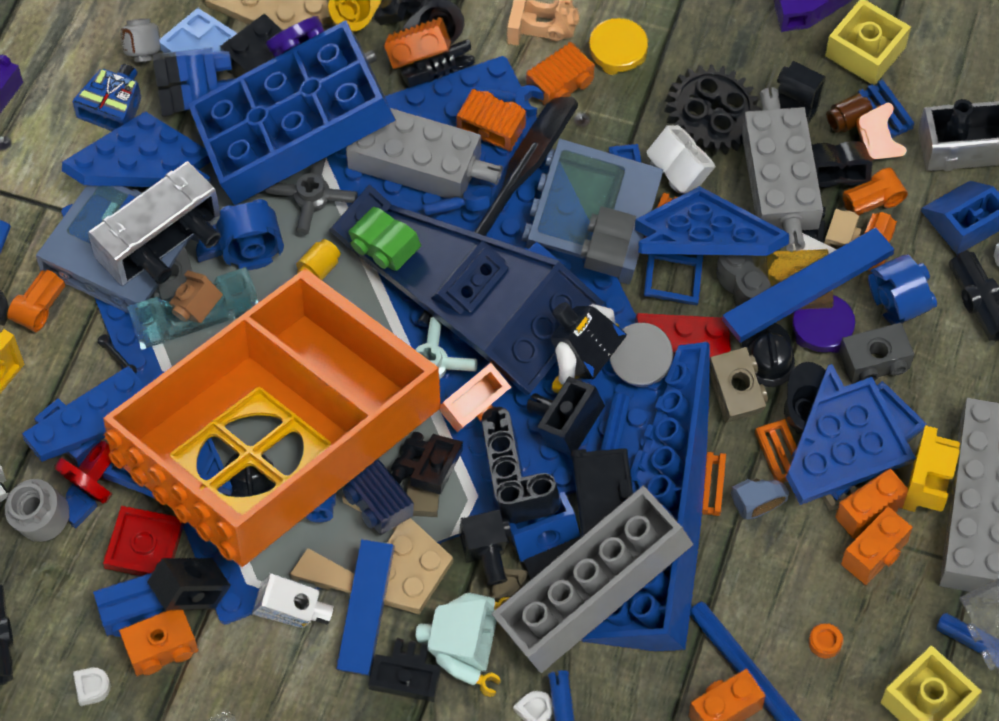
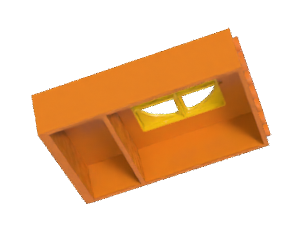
[103,268,441,567]

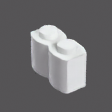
[646,125,715,194]

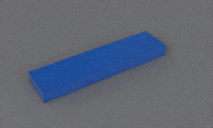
[337,539,395,676]

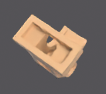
[507,0,579,46]

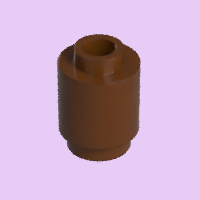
[826,94,873,133]

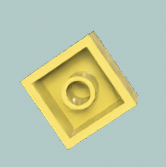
[825,0,911,85]
[881,645,982,721]

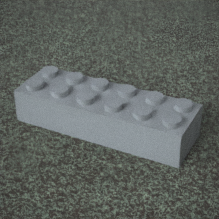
[939,398,999,597]
[491,486,693,673]

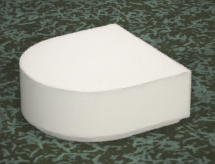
[73,668,111,706]
[513,691,554,721]

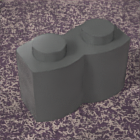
[580,206,636,278]
[716,255,771,306]

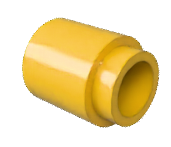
[296,239,341,280]

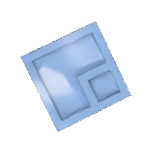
[159,8,237,53]

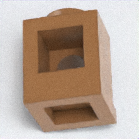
[169,270,223,323]

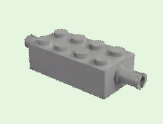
[742,88,823,252]
[346,108,503,199]

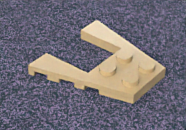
[290,495,453,614]

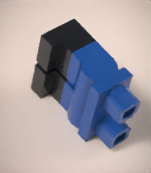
[153,47,234,116]

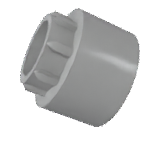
[5,479,70,542]

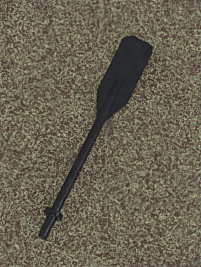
[417,97,578,328]

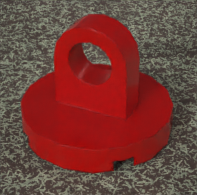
[54,441,113,504]

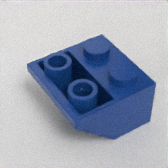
[921,181,999,255]

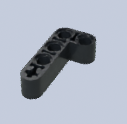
[482,407,561,523]

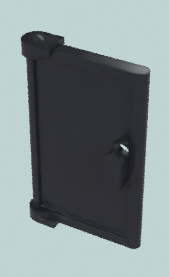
[570,448,633,538]

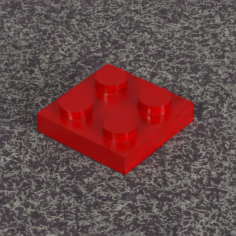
[103,505,185,576]

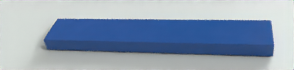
[722,228,894,343]

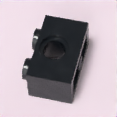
[147,558,231,610]

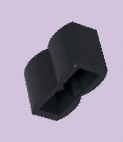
[777,61,826,124]
[812,141,873,187]

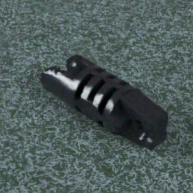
[401,39,475,87]

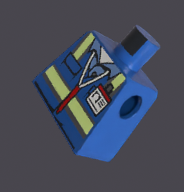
[72,64,141,131]

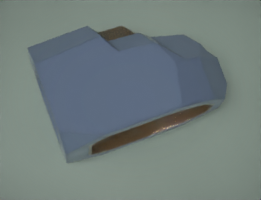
[731,479,789,519]

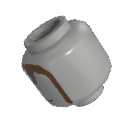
[121,18,161,62]

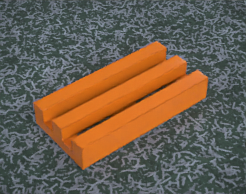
[755,419,797,484]
[702,452,726,516]

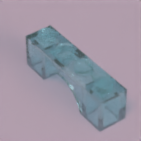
[127,267,258,350]

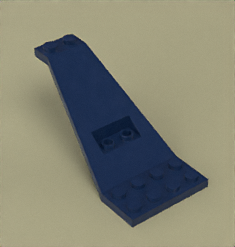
[329,184,605,396]

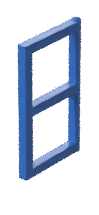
[644,254,703,306]

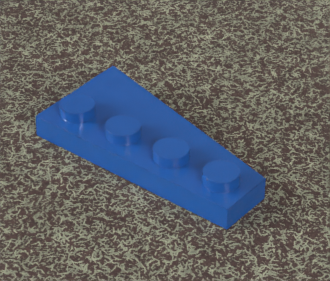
[22,366,146,462]

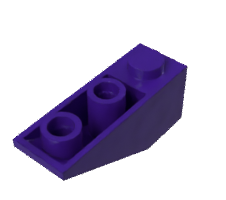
[774,0,852,32]

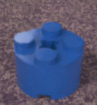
[216,199,284,270]
[868,254,937,325]

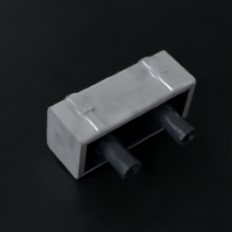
[918,99,999,171]
[88,161,221,286]

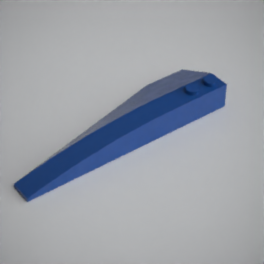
[581,342,710,651]

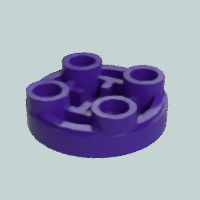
[266,16,325,57]
[792,294,855,353]

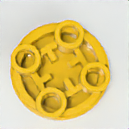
[589,18,648,75]

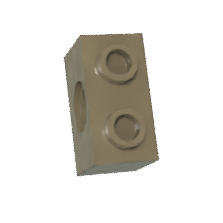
[710,347,768,423]

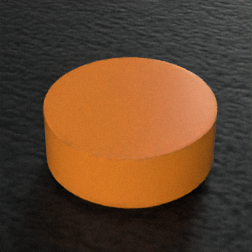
[809,623,843,658]

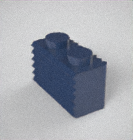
[343,459,414,535]

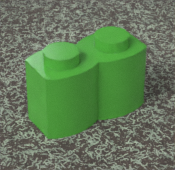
[348,207,421,271]

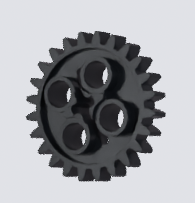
[664,64,761,156]

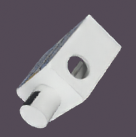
[252,574,333,628]

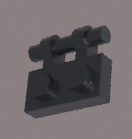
[391,432,463,494]

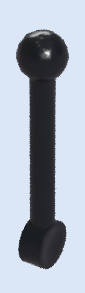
[98,334,137,374]

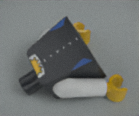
[551,302,627,394]

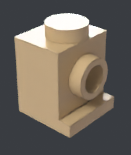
[824,209,862,249]

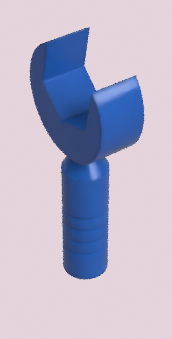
[476,85,544,116]
[423,185,493,216]

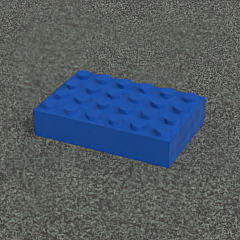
[188,20,396,205]

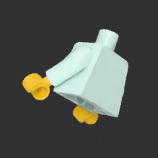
[416,593,510,697]

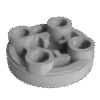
[610,323,674,388]

